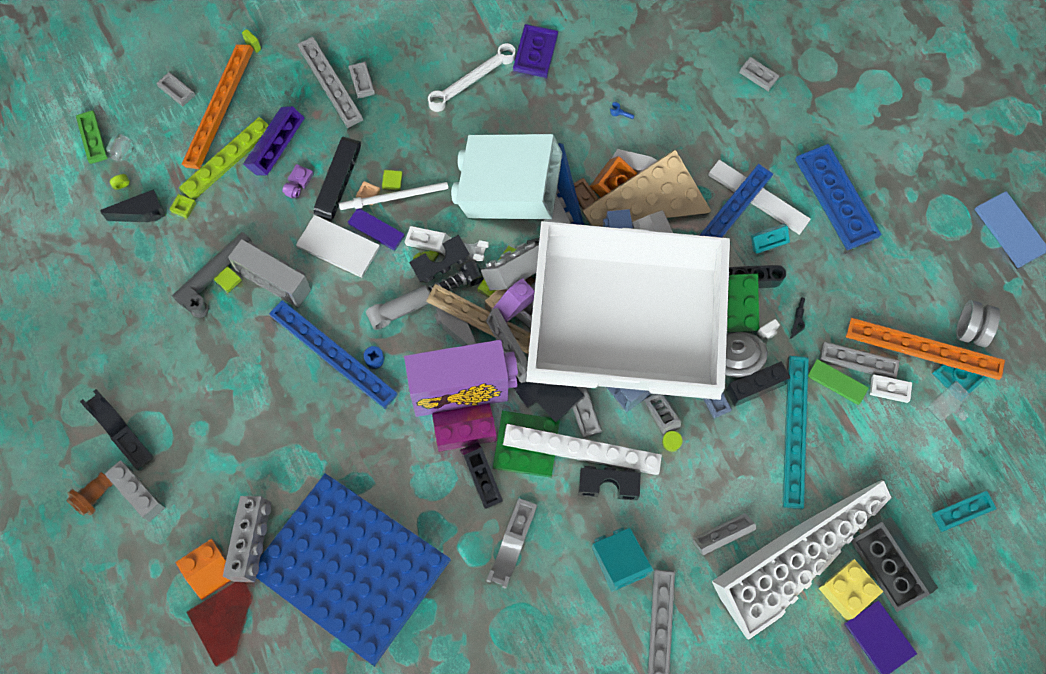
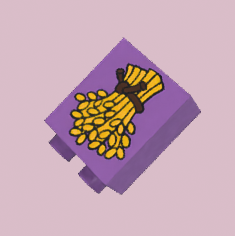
[404,340,518,417]

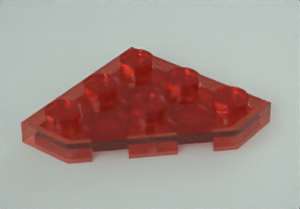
[186,582,253,667]

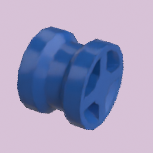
[364,346,384,369]

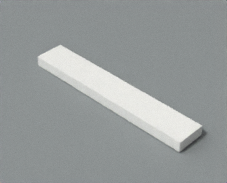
[708,160,811,235]

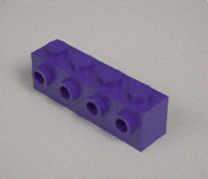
[243,106,305,175]

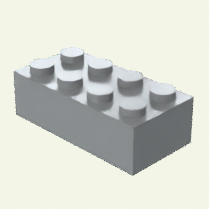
[228,239,311,308]

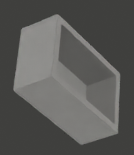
[481,242,539,290]

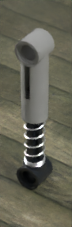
[366,260,484,330]

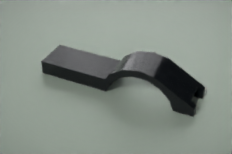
[80,389,154,470]

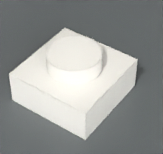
[756,319,780,340]

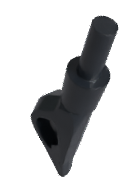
[789,297,805,339]

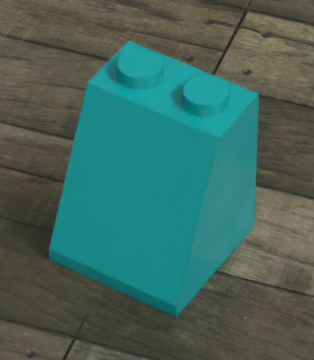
[592,527,653,592]

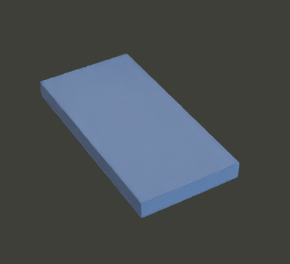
[975,191,1046,268]

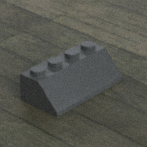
[851,517,938,612]

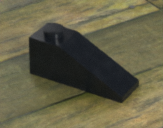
[100,189,166,223]
[460,442,503,509]

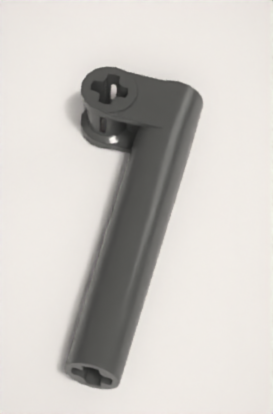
[172,232,252,318]

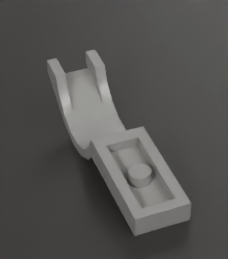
[486,498,537,589]

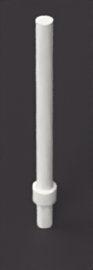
[339,182,448,210]

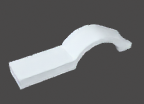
[405,226,489,262]

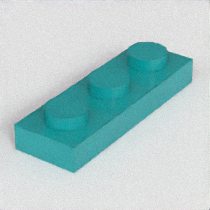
[932,491,997,532]

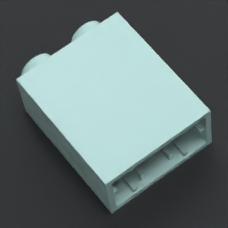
[451,134,562,219]

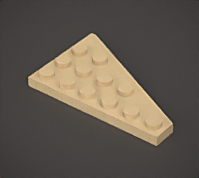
[582,150,711,226]

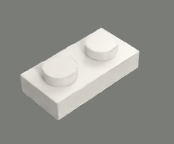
[869,375,912,403]

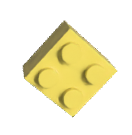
[819,559,883,621]

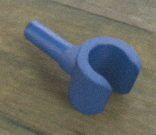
[610,102,635,119]

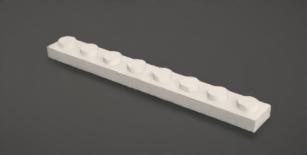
[503,424,662,475]

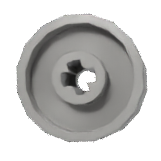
[956,300,1000,347]

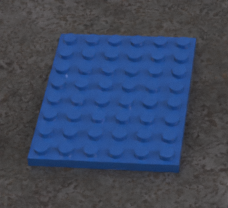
[256,473,451,667]

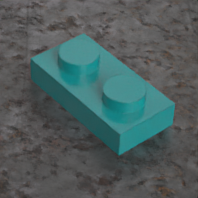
[751,224,790,254]

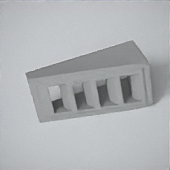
[644,394,681,435]

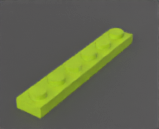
[179,117,269,200]

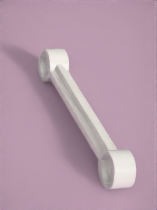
[428,43,515,112]

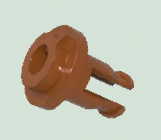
[66,472,113,516]

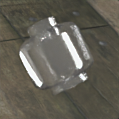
[106,134,134,162]

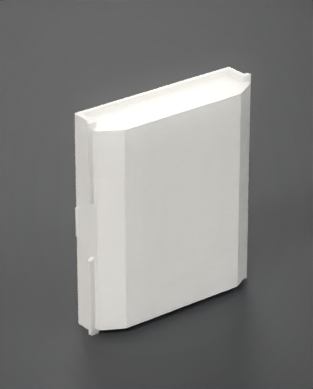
[526,221,730,400]

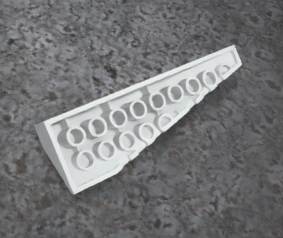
[712,480,891,640]

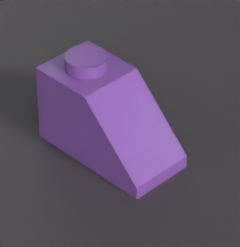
[493,278,535,323]

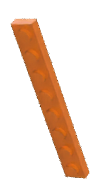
[182,44,254,169]
[846,318,1005,380]

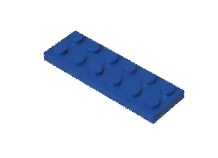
[795,144,882,251]

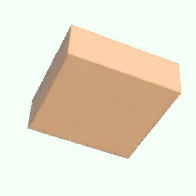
[356,181,381,206]

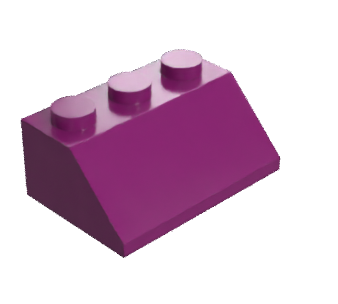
[432,403,497,452]

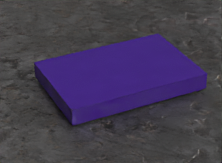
[513,24,559,78]
[844,600,917,674]

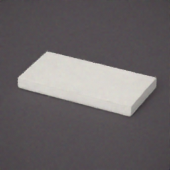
[296,215,380,278]

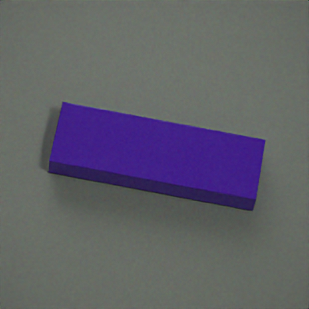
[348,209,405,251]

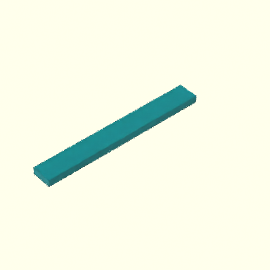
[783,355,809,510]

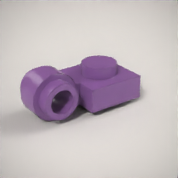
[282,164,314,199]

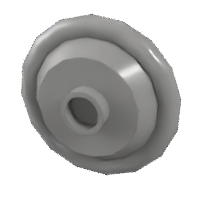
[725,332,768,377]

